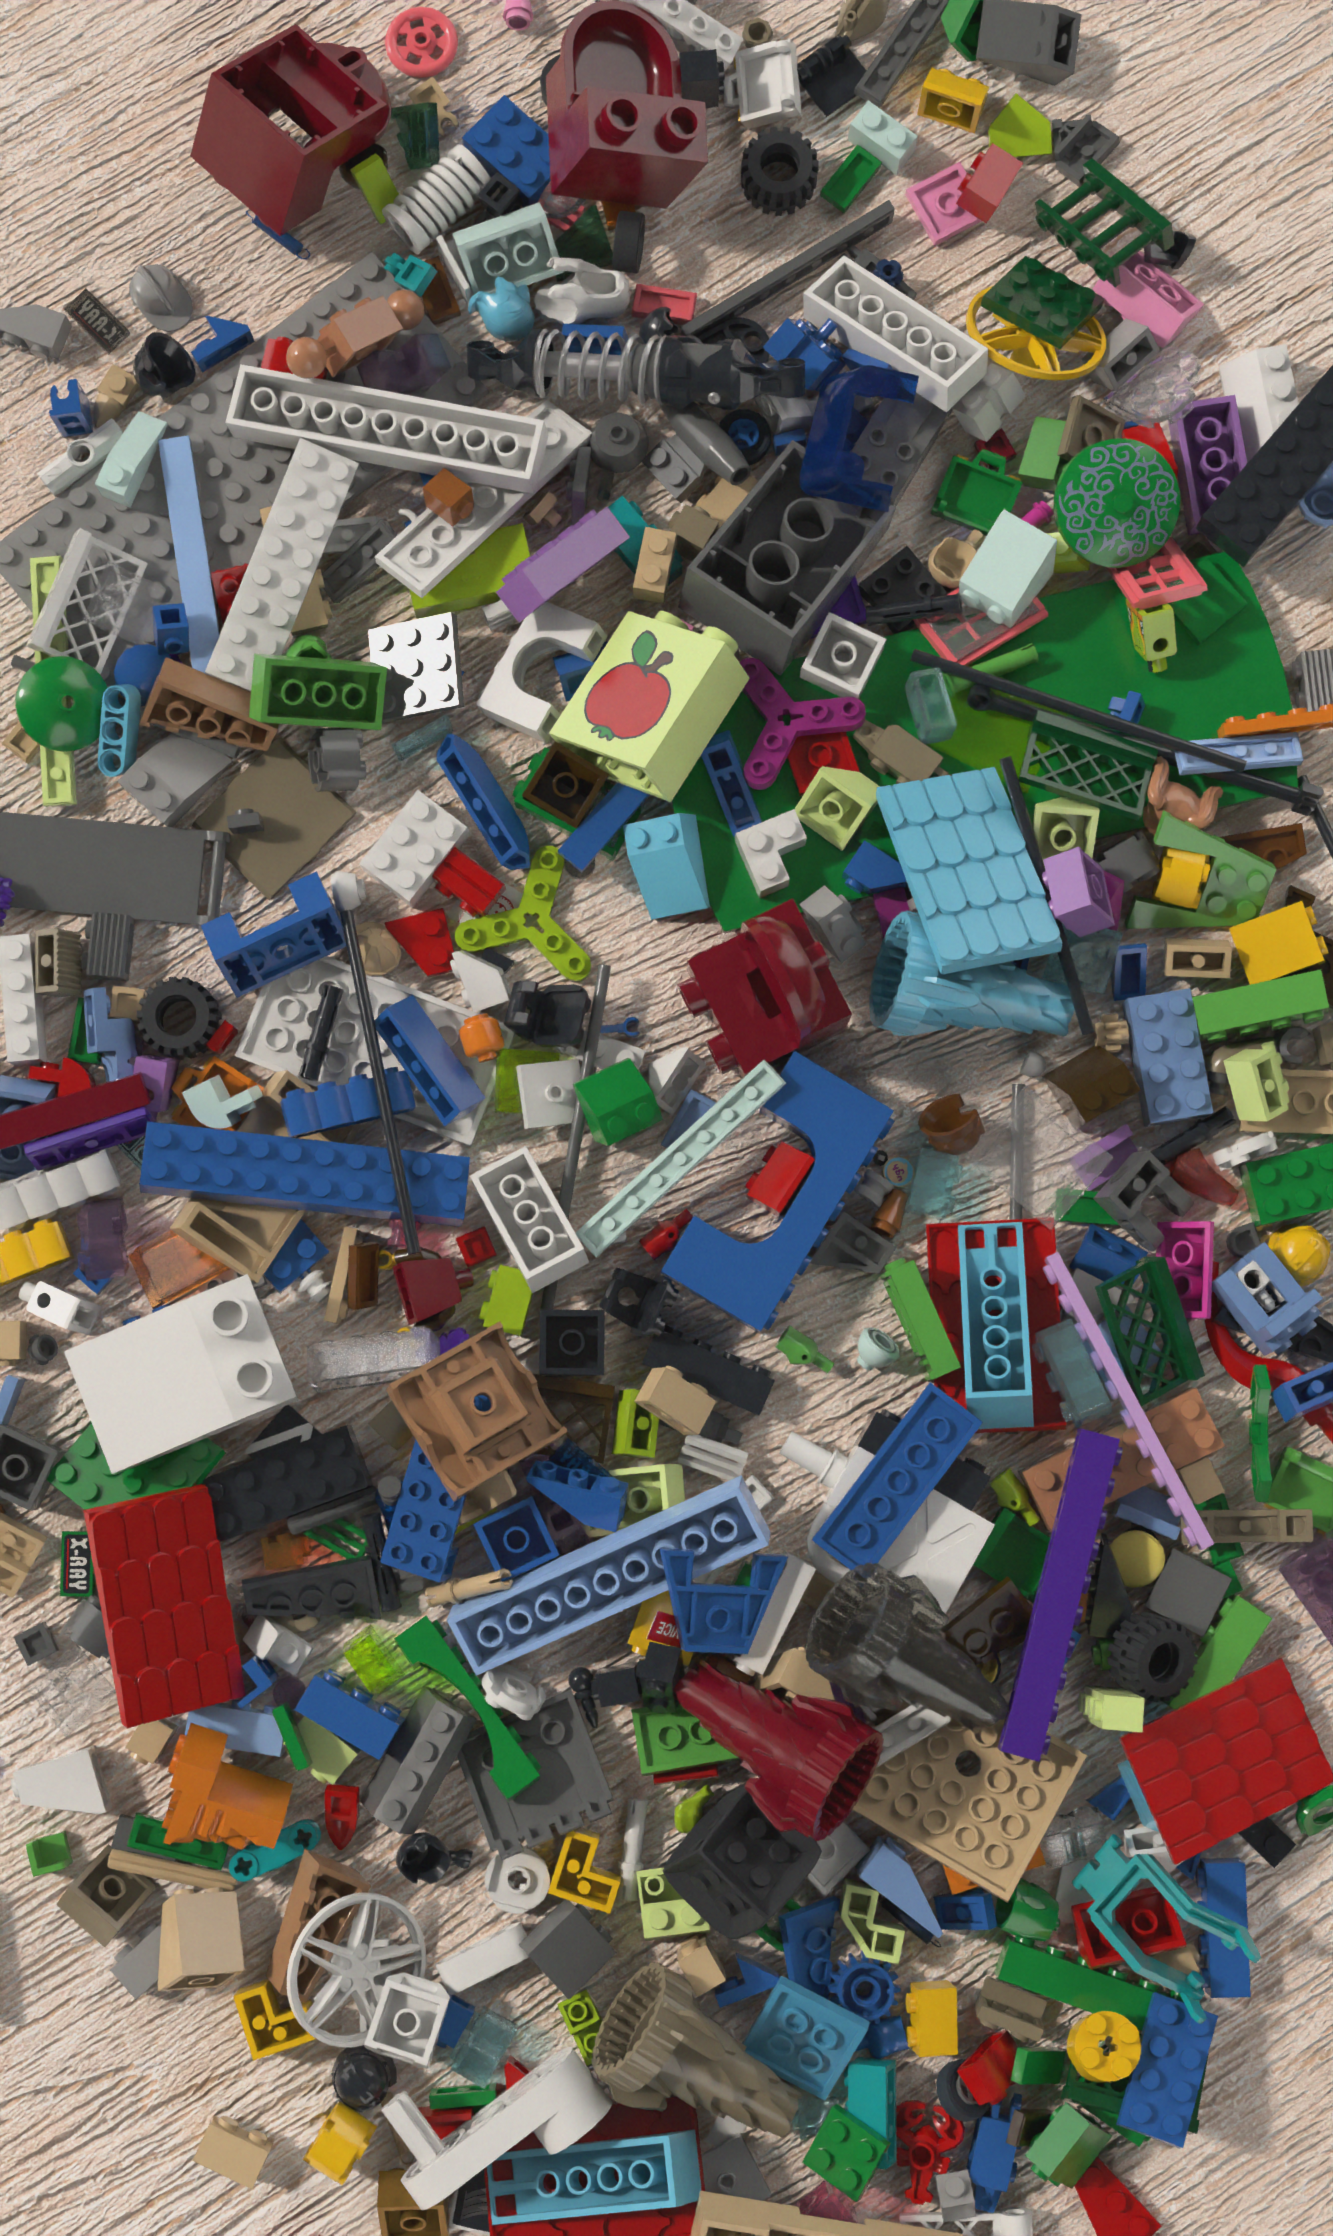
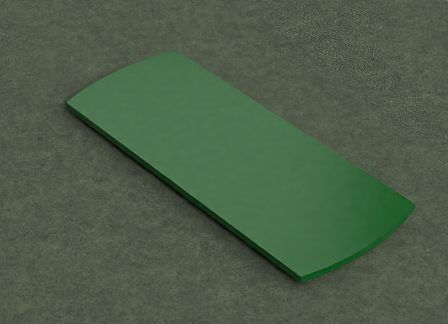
[672,552,1298,934]

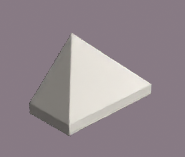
[648,1047,707,1116]

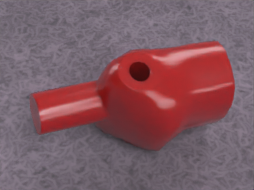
[639,1208,693,1261]

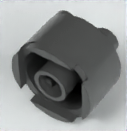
[308,728,366,792]
[1093,830,1161,893]
[61,1595,111,1665]

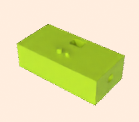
[409,523,530,619]

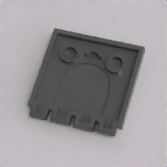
[457,1689,614,1860]

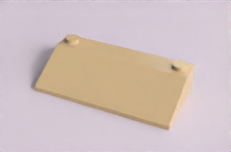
[169,1070,362,1283]

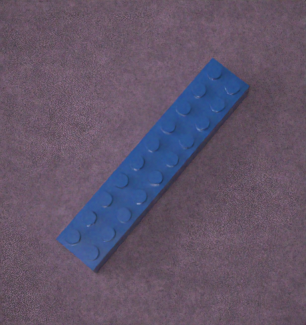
[139,1121,470,1227]

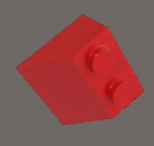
[745,1141,815,1217]

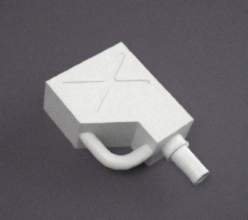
[779,1431,995,1640]

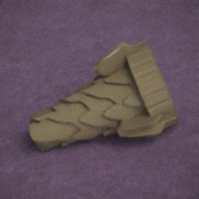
[592,1962,801,2138]

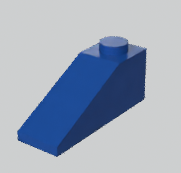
[701,730,762,837]

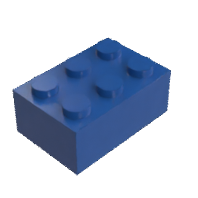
[462,95,551,207]
[294,1668,405,1760]

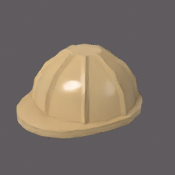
[348,922,401,976]

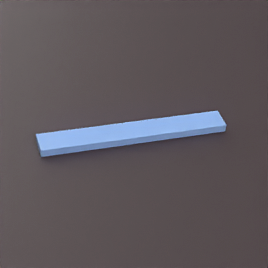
[158,435,220,678]

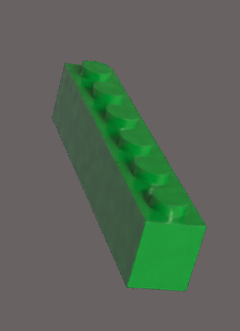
[994,1935,1184,2031]

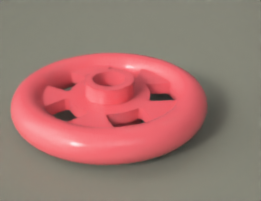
[385,7,458,78]

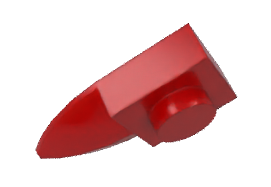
[325,1784,360,1850]

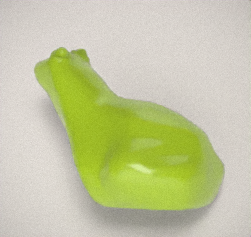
[674,1785,714,1834]

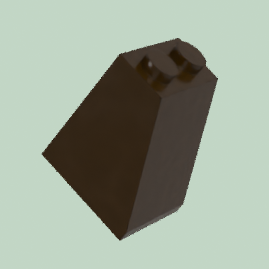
[1042,1045,1141,1130]

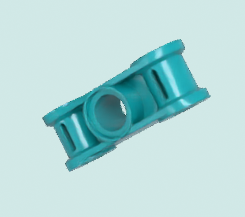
[229,1819,322,1882]

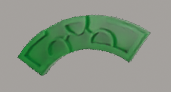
[1249,1365,1272,1502]

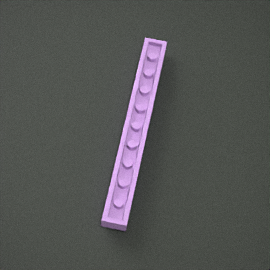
[1043,1252,1214,1550]

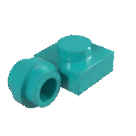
[383,253,438,298]

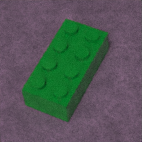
[1238,1143,1333,1227]

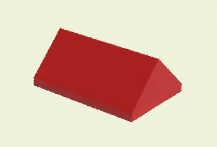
[1071,1886,1187,1969]

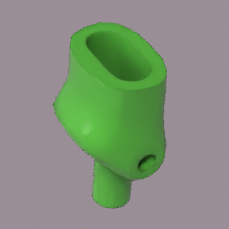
[775,1325,834,1373]

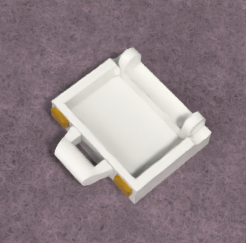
[723,38,802,129]

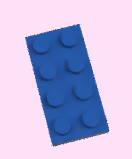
[1116,1992,1218,2149]

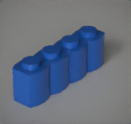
[280,1067,416,1138]

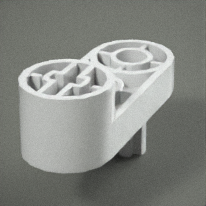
[381,2046,613,2210]

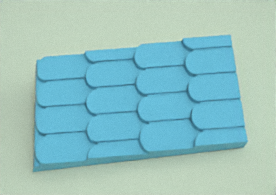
[876,767,1062,975]

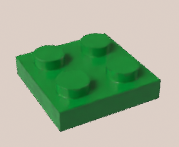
[802,2104,891,2202]

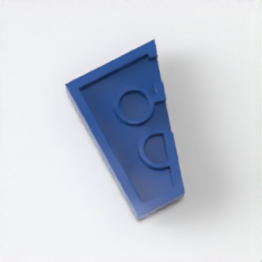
[778,1896,840,2000]

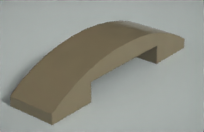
[1180,1509,1313,1543]

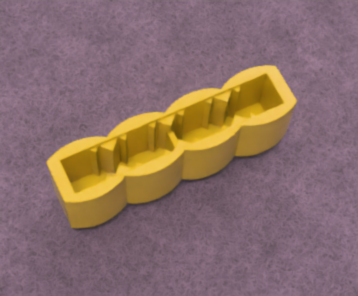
[0,1218,75,1287]

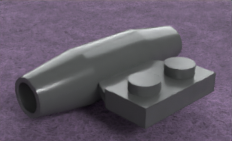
[642,401,751,503]

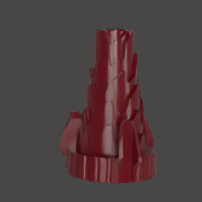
[674,1660,884,1841]

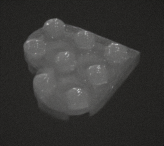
[1103,346,1201,428]

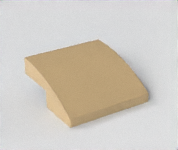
[0,1512,48,1598]

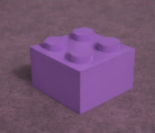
[1042,847,1115,937]

